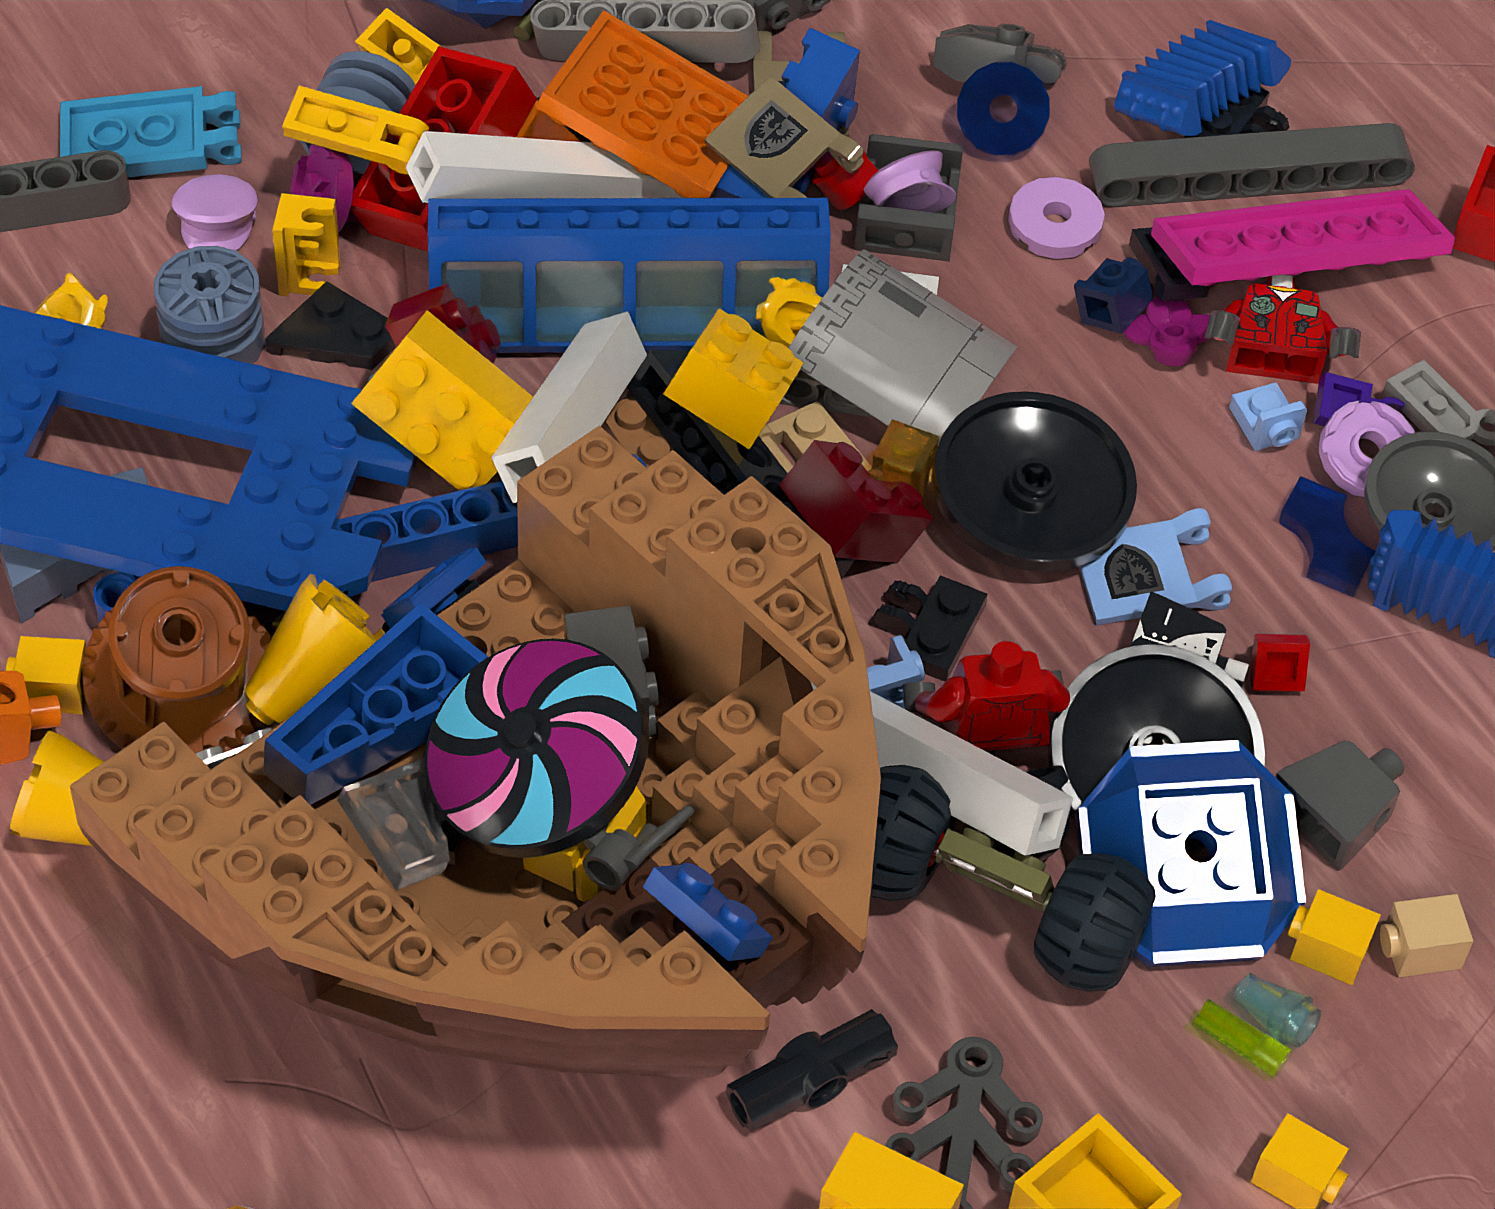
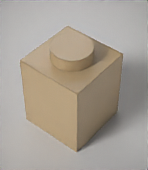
[1380,894,1474,978]

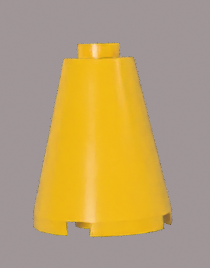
[244,573,385,725]
[10,730,104,846]

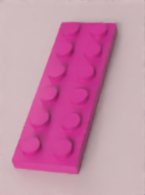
[1151,189,1455,286]

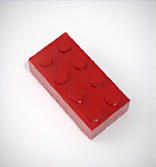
[350,46,537,252]

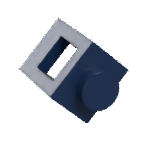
[1074,257,1153,334]

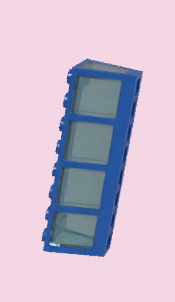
[428,198,831,353]

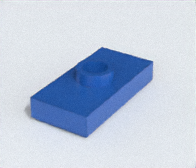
[381,547,487,629]

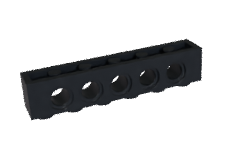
[627,350,854,579]

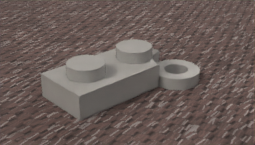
[1383,359,1495,446]

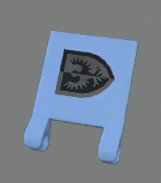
[1079,508,1232,626]

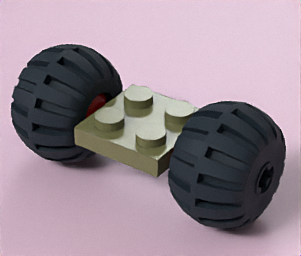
[870,765,1156,992]

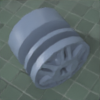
[301,51,415,173]
[154,246,265,364]

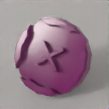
[290,144,364,234]

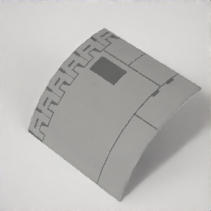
[788,249,1018,456]

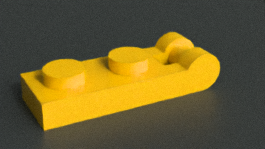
[282,85,429,174]

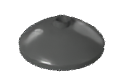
[1364,431,1495,551]

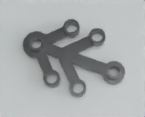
[886,1037,1043,1209]

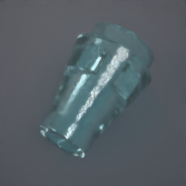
[1233,973,1321,1048]

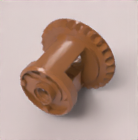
[82,566,271,754]

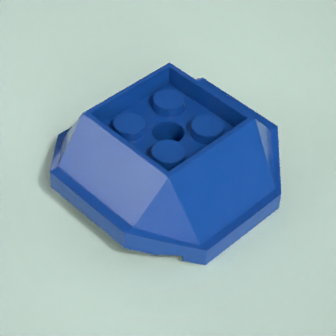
[1075,740,1306,967]

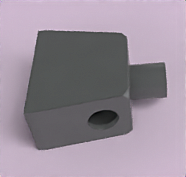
[1276,740,1404,871]

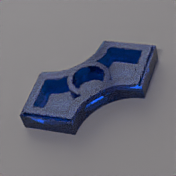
[1279,476,1376,597]

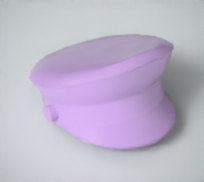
[863,150,956,213]
[171,174,258,251]

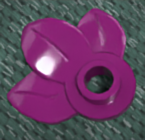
[1123,297,1213,366]

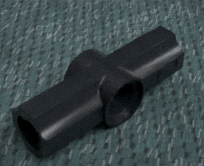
[726,1009,898,1132]

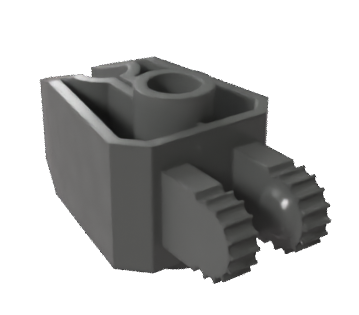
[933,24,1067,95]

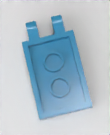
[60,86,242,177]

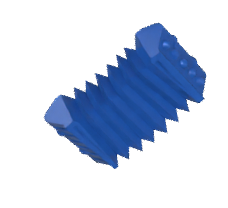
[1114,20,1291,136]
[1367,510,1495,659]

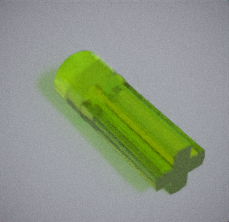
[1193,999,1292,1078]

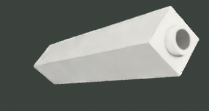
[405,131,682,203]
[491,311,647,503]
[811,682,1073,856]

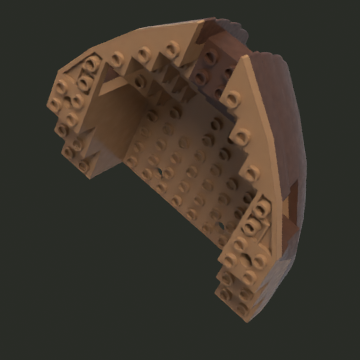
[69,425,881,1078]

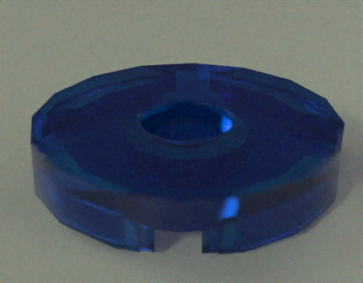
[957,62,1050,156]

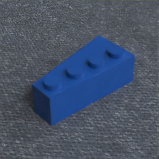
[716,28,860,198]
[264,602,488,805]

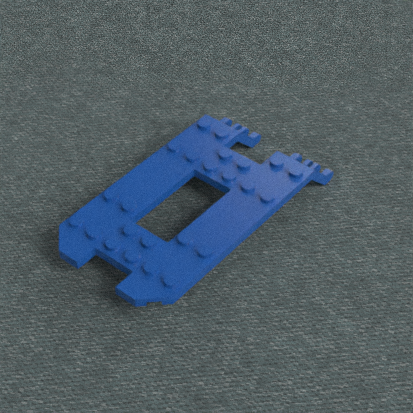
[0,305,418,611]

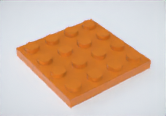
[535,10,748,198]

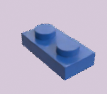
[643,863,773,961]

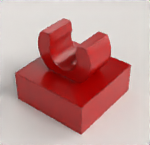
[1250,634,1310,691]

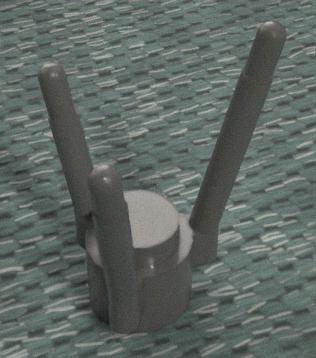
[582,805,694,891]

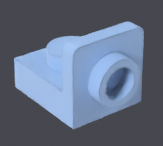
[1229,382,1307,451]
[867,635,925,708]

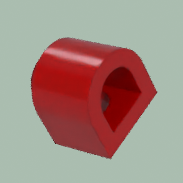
[812,151,879,211]

